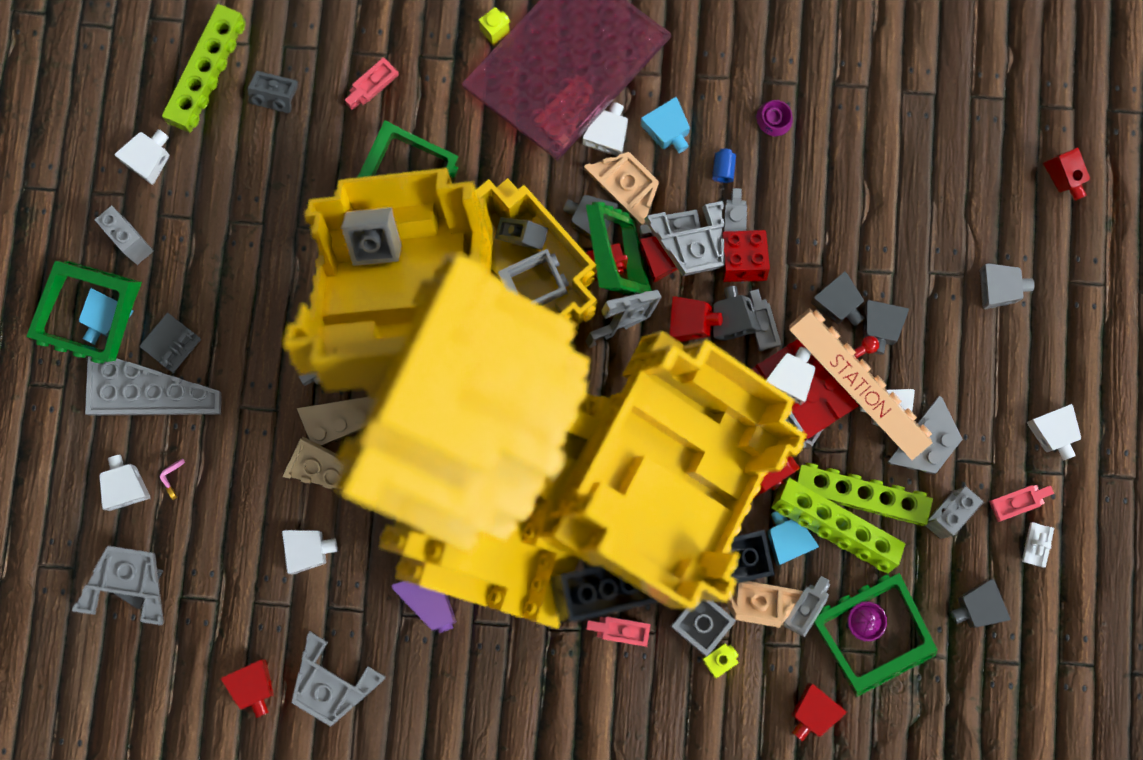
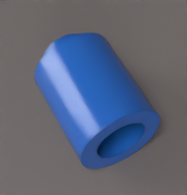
[712,149,736,183]

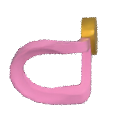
[160,459,185,500]

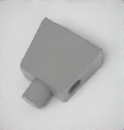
[980,264,1034,309]

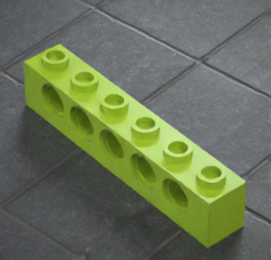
[162,4,245,133]
[795,462,933,526]
[771,478,906,574]

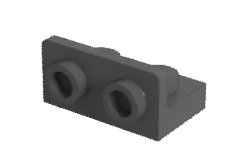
[248,71,298,113]

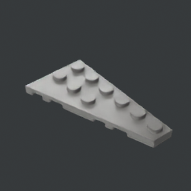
[85,356,221,416]

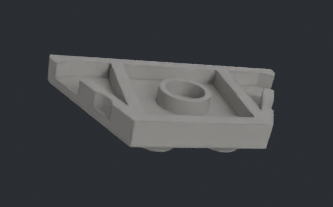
[887,396,962,474]

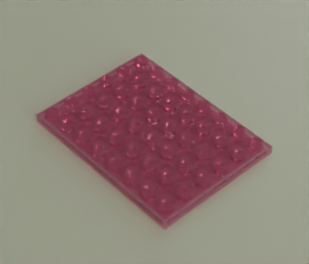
[462,0,671,161]

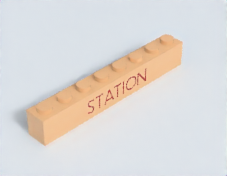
[789,308,933,460]

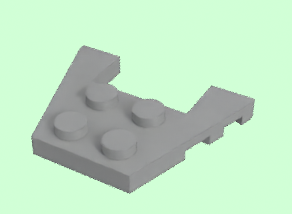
[644,201,725,276]
[585,290,662,348]
[72,546,164,625]
[292,632,386,726]

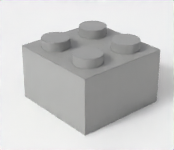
[342,207,402,266]
[670,599,736,656]

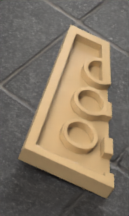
[297,397,377,447]
[283,437,344,489]

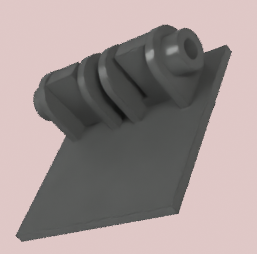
[139,313,201,373]

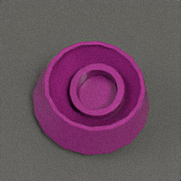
[756,100,793,136]
[848,602,887,641]

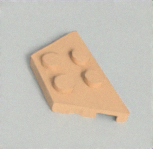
[584,152,659,226]
[726,581,803,628]

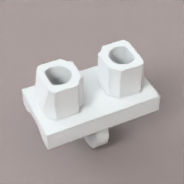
[1022,522,1054,568]

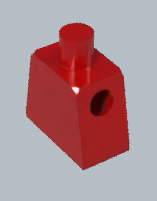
[1043,147,1090,201]
[639,236,678,283]
[669,296,723,342]
[221,659,274,718]
[792,683,847,742]

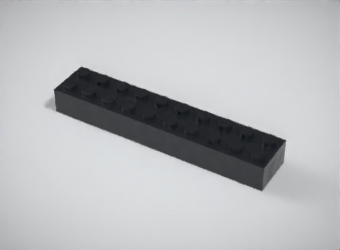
[550,530,774,624]

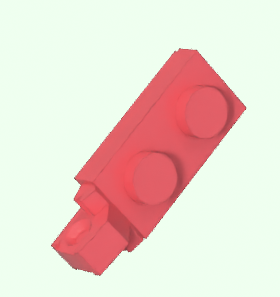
[345,58,399,110]
[989,485,1054,522]
[586,617,651,647]

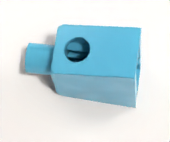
[640,97,690,153]
[79,288,133,345]
[767,511,819,565]

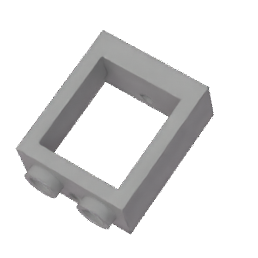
[95,206,154,265]
[498,249,569,306]
[925,486,983,539]

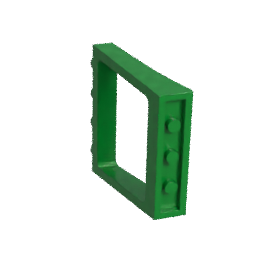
[357,120,459,179]
[586,202,652,296]
[26,261,142,364]
[813,573,938,697]

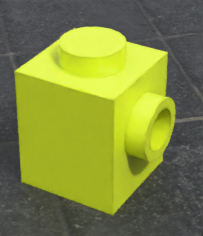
[479,7,510,45]
[702,643,739,678]

